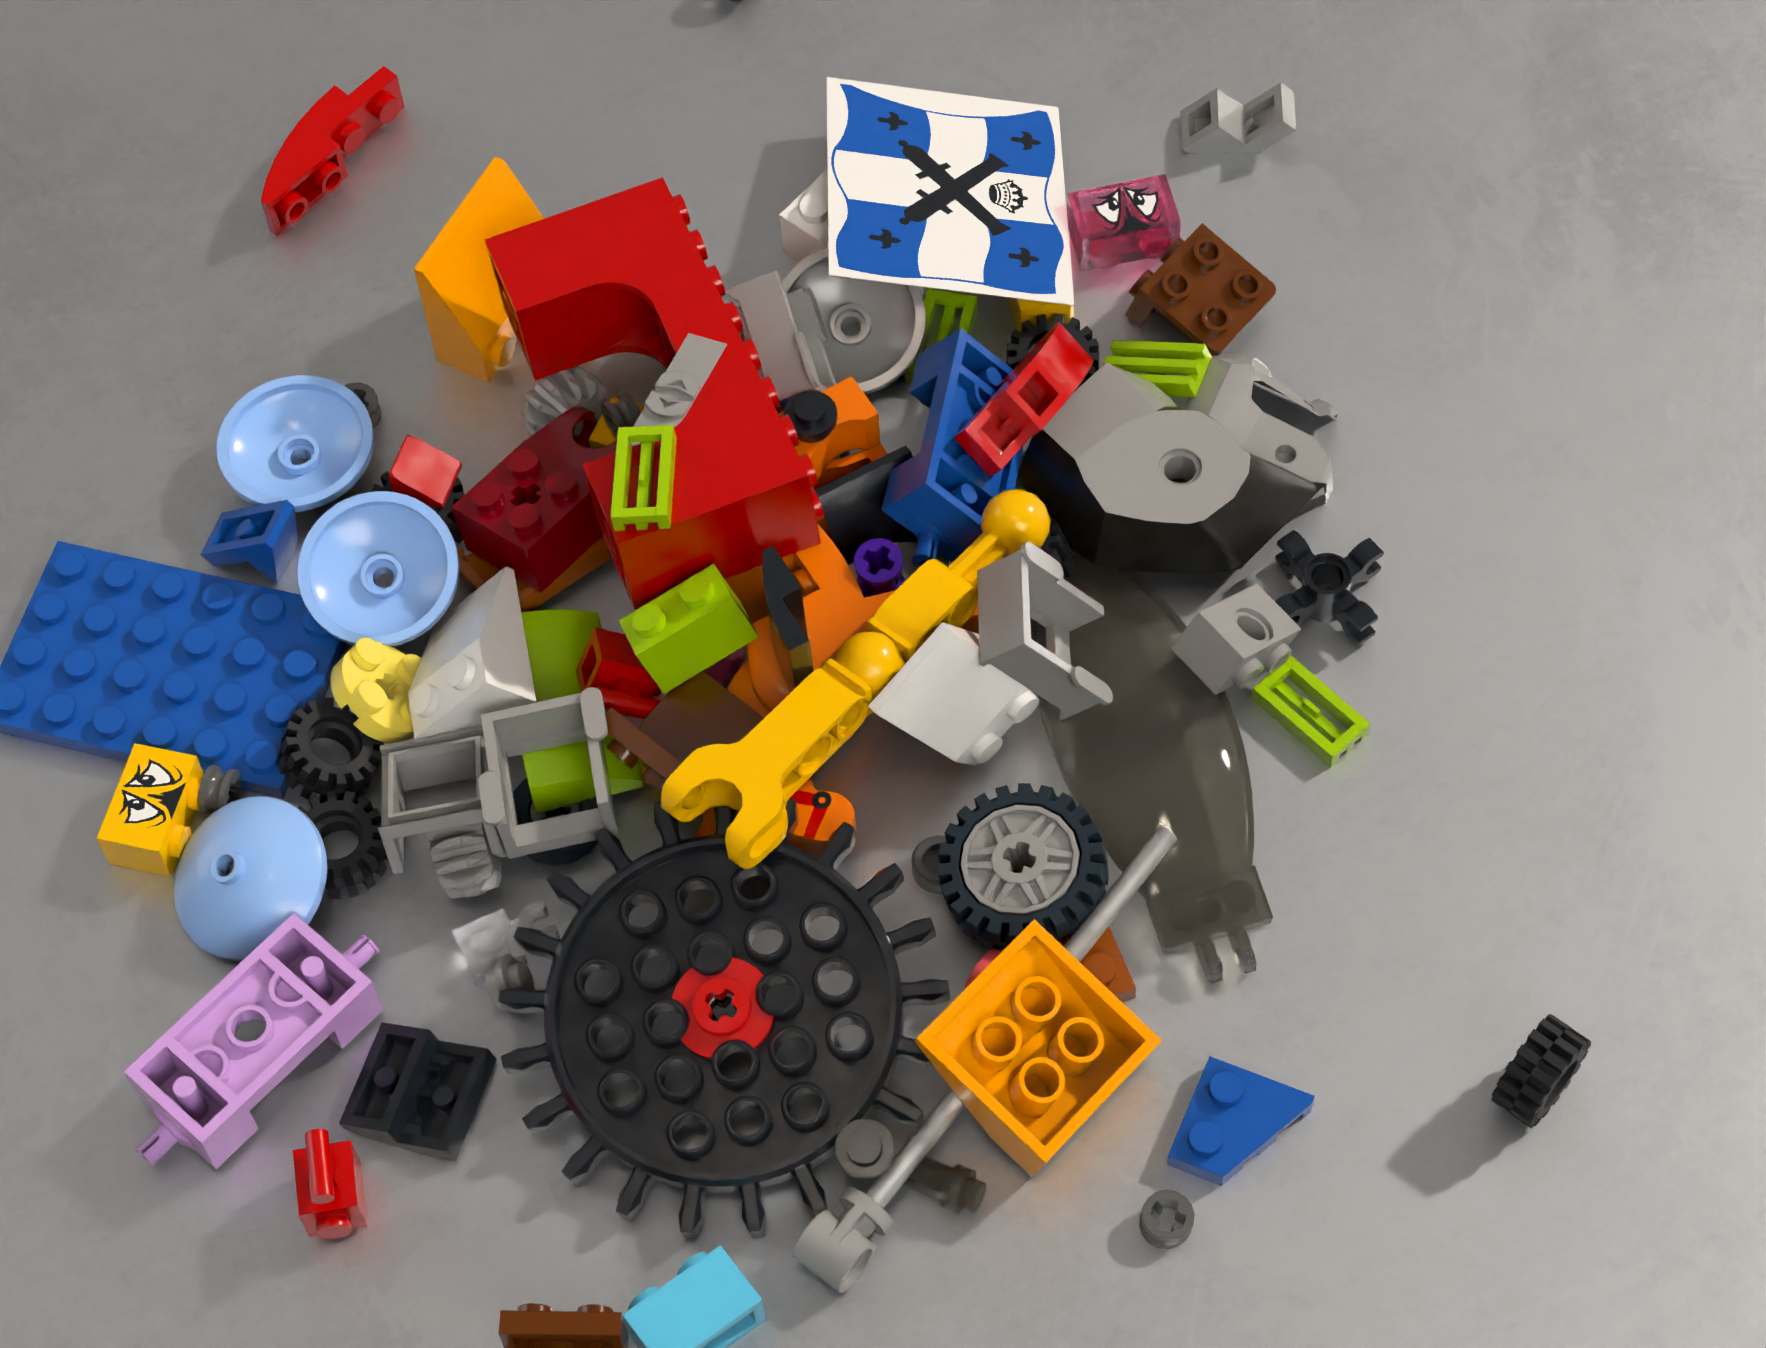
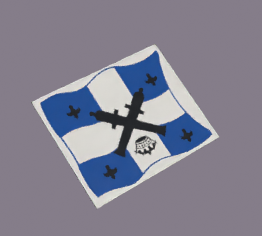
[826,77,1074,306]

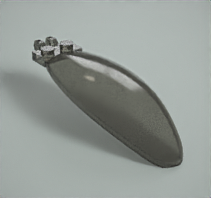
[1030,547,1273,984]

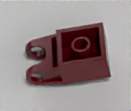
[451,406,617,593]

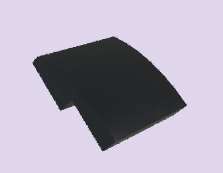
[815,445,917,565]
[762,545,814,692]
[339,1022,497,1162]

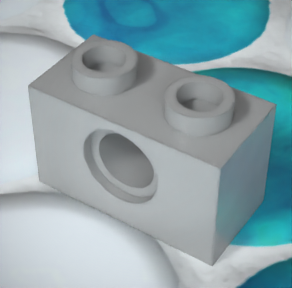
[1171,584,1301,695]

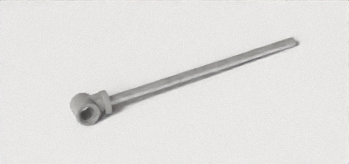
[793,826,1178,1293]

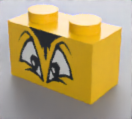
[96,743,204,877]

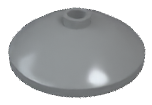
[782,247,926,394]

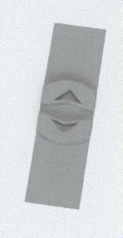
[632,333,727,446]

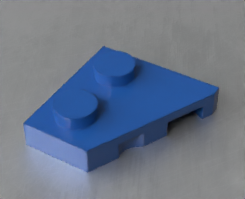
[1167,1056,1315,1186]

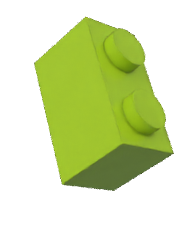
[619,563,759,694]

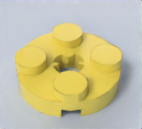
[331,638,421,744]

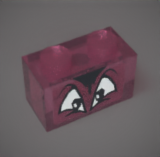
[1067,174,1181,271]

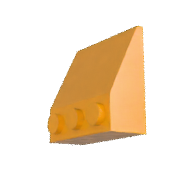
[414,156,545,383]
[915,919,1162,1178]

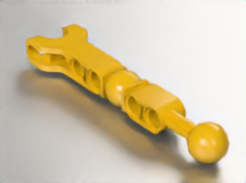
[661,489,1051,869]

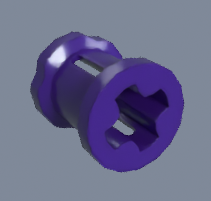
[854,538,905,598]

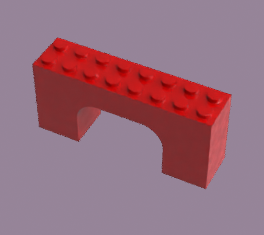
[484,177,824,610]

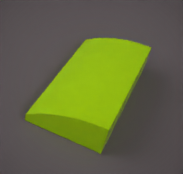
[521,609,644,813]

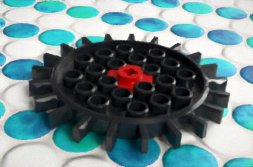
[498,798,950,1239]

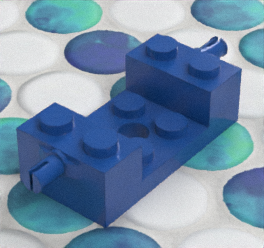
[882,328,1024,568]

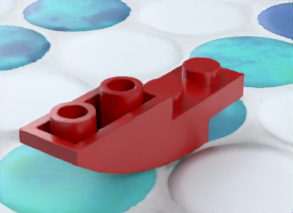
[261,66,405,236]
[954,322,1094,477]

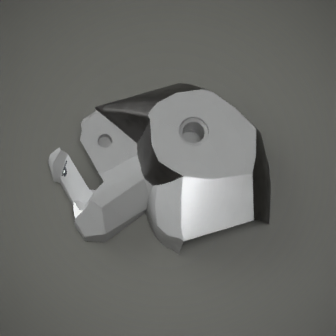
[1017,352,1340,573]

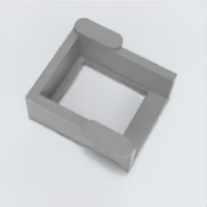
[725,270,836,414]
[977,542,1113,721]
[478,687,620,859]
[378,726,508,874]

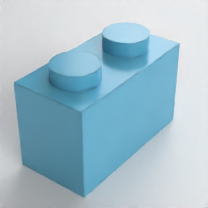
[623,1245,766,1348]

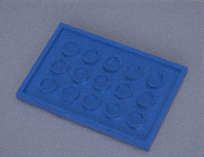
[0,541,347,799]

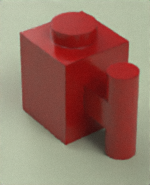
[576,627,662,719]
[293,1129,367,1239]

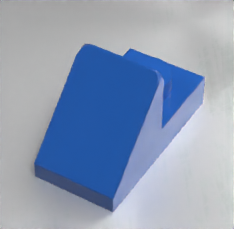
[200,500,298,583]

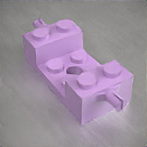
[124,913,383,1170]

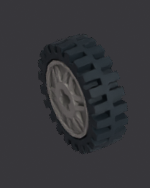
[937,783,1109,950]

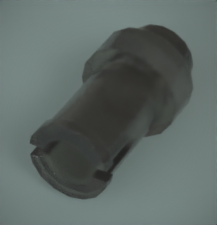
[903,1156,986,1214]

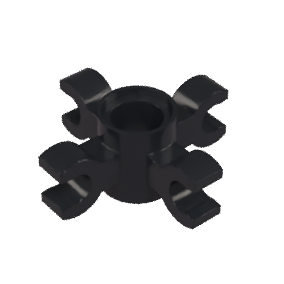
[1275,530,1384,646]

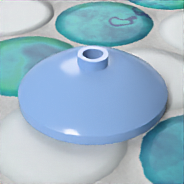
[216,375,374,512]
[297,491,460,647]
[174,796,327,962]

